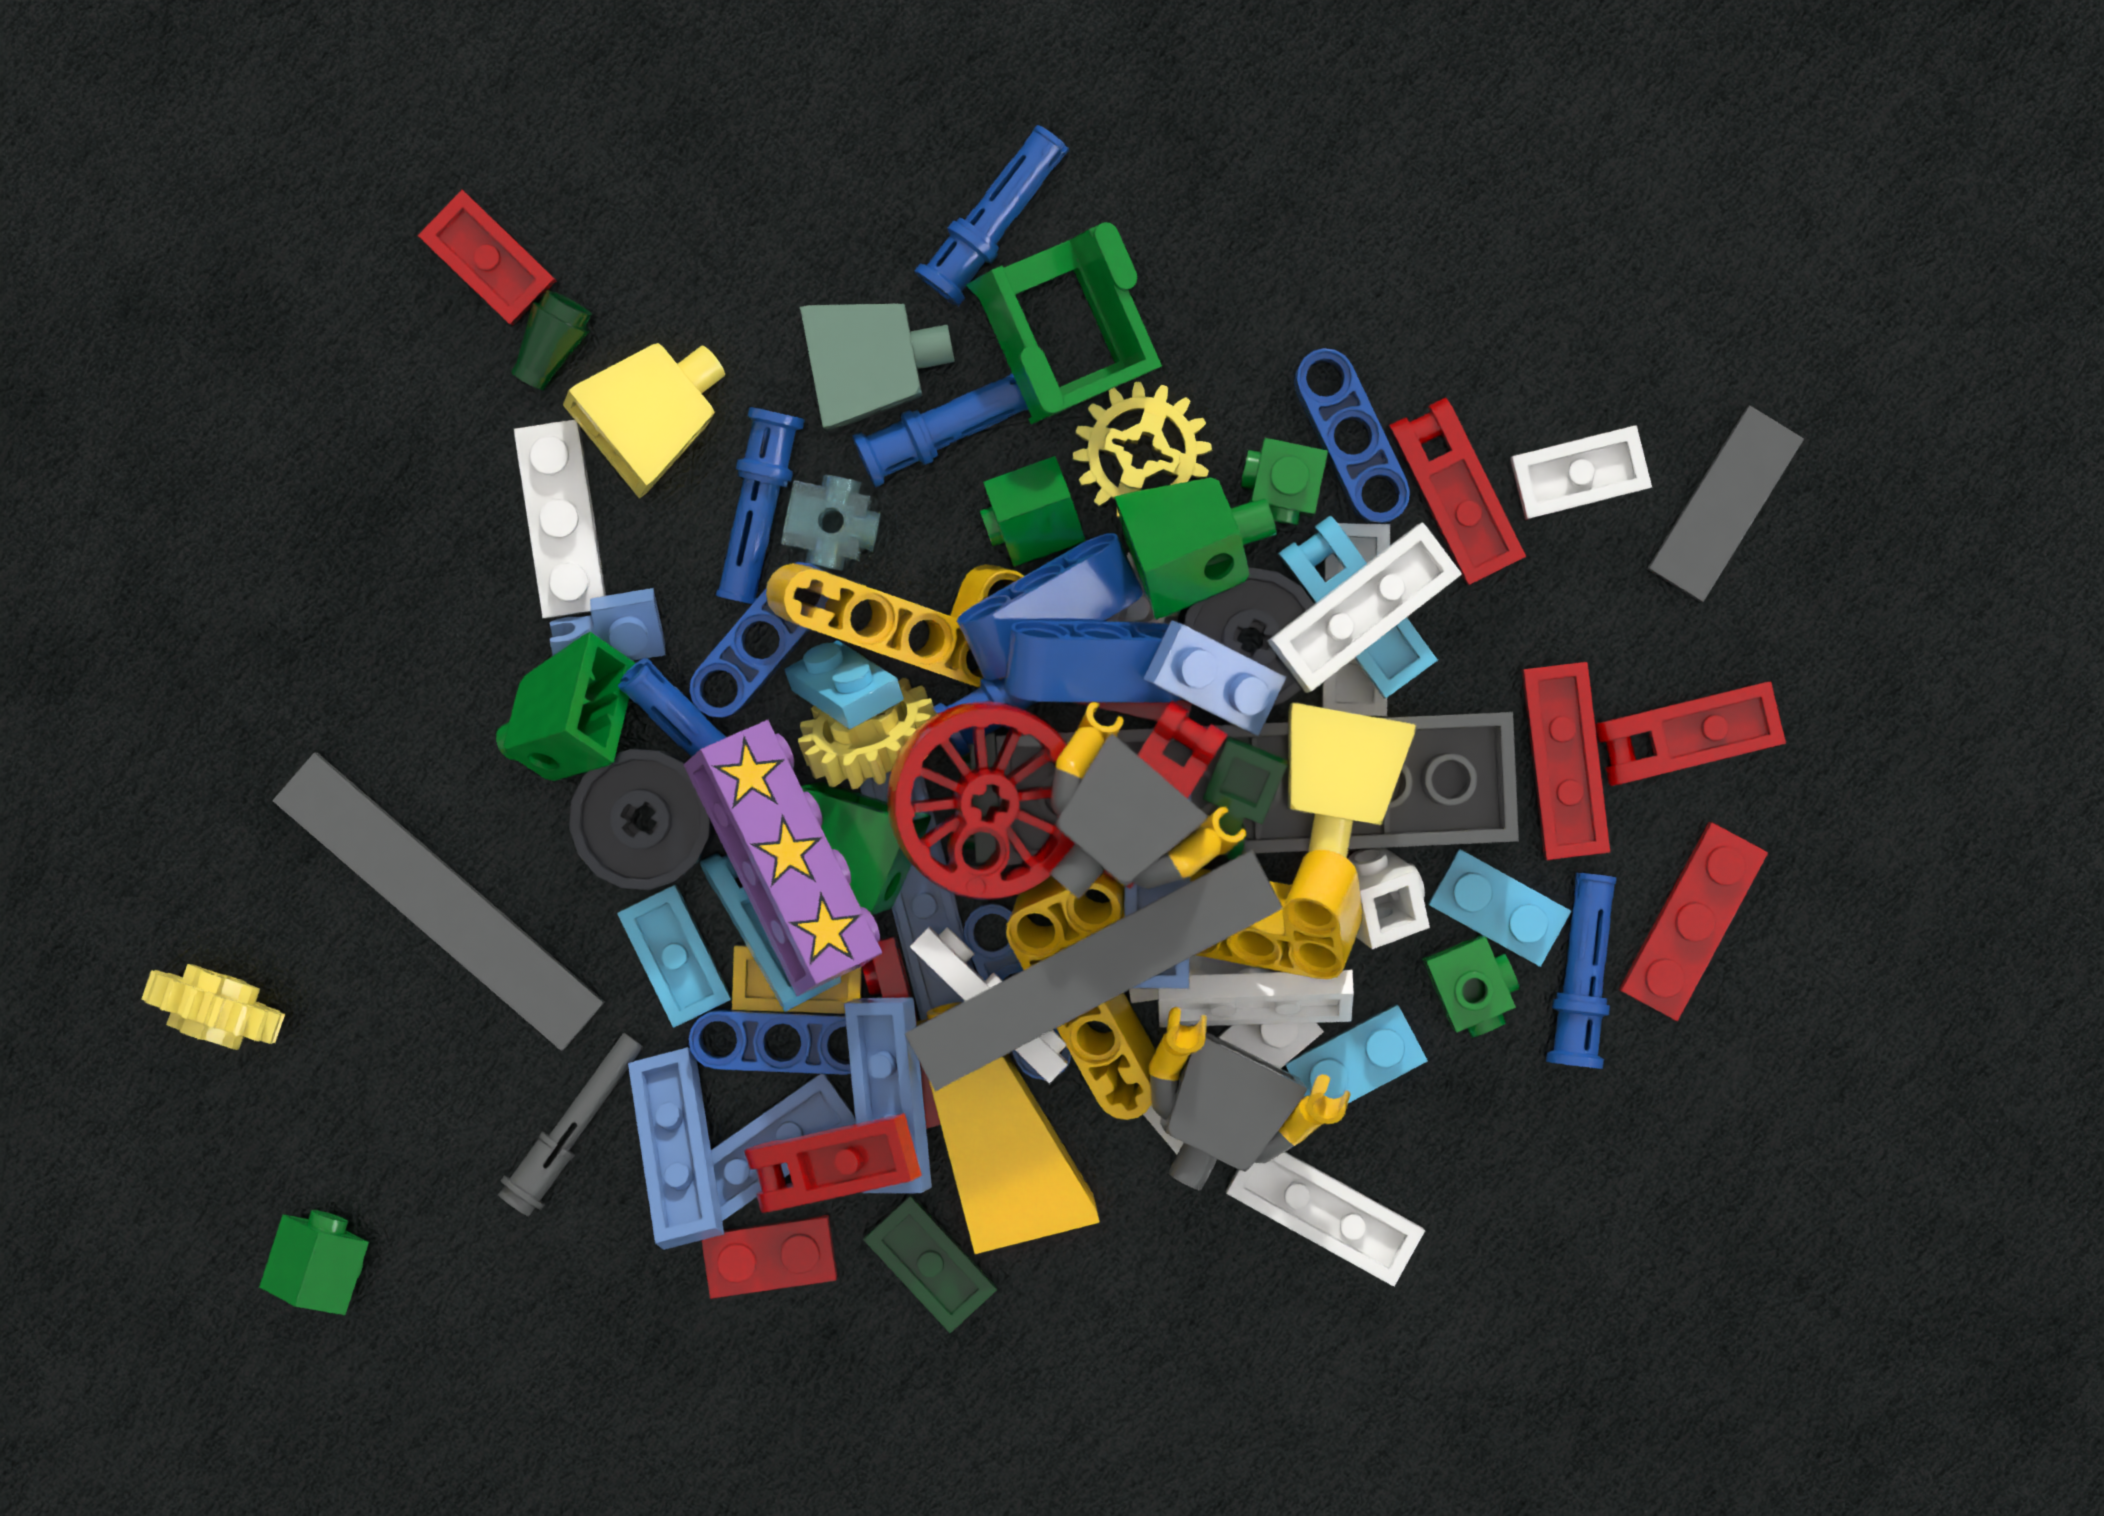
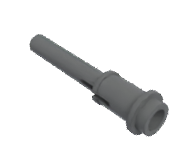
[498,1033,644,1217]

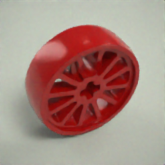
[887,701,1075,899]

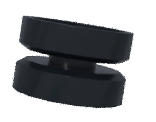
[1183,568,1314,705]
[569,749,715,890]

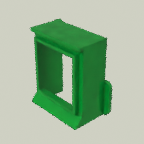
[966,222,1162,424]

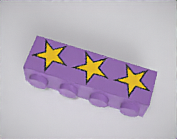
[684,720,883,997]

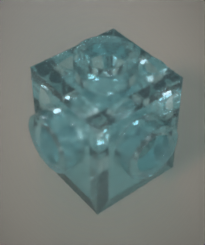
[781,475,881,570]

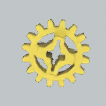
[1073,382,1212,518]
[798,678,935,789]
[141,964,285,1050]

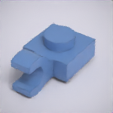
[550,588,665,661]

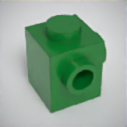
[1241,438,1328,525]
[980,456,1086,567]
[1422,934,1520,1038]
[259,1210,369,1315]

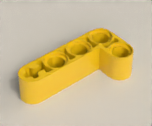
[766,563,1024,687]
[1120,850,1362,979]
[1006,873,1156,1120]

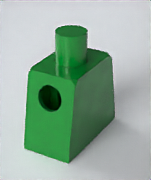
[1115,477,1277,619]
[496,632,635,781]
[801,782,931,915]

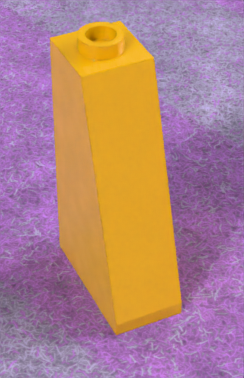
[917,1002,1099,1254]

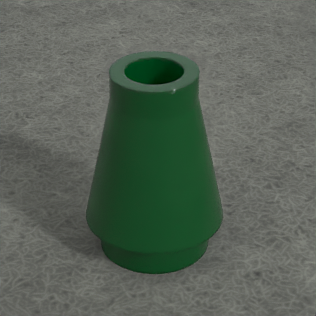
[511,290,592,390]

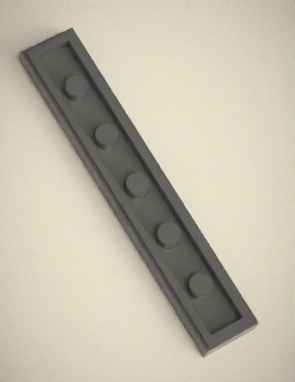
[273,752,605,1051]
[905,850,1283,1091]

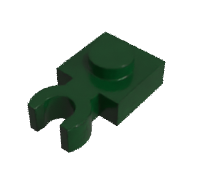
[1198,736,1289,860]

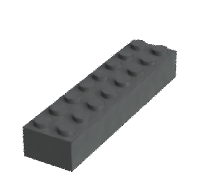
[996,712,1519,865]

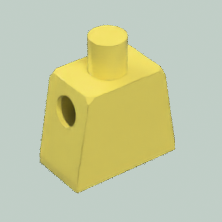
[563,343,725,499]
[1288,703,1416,858]

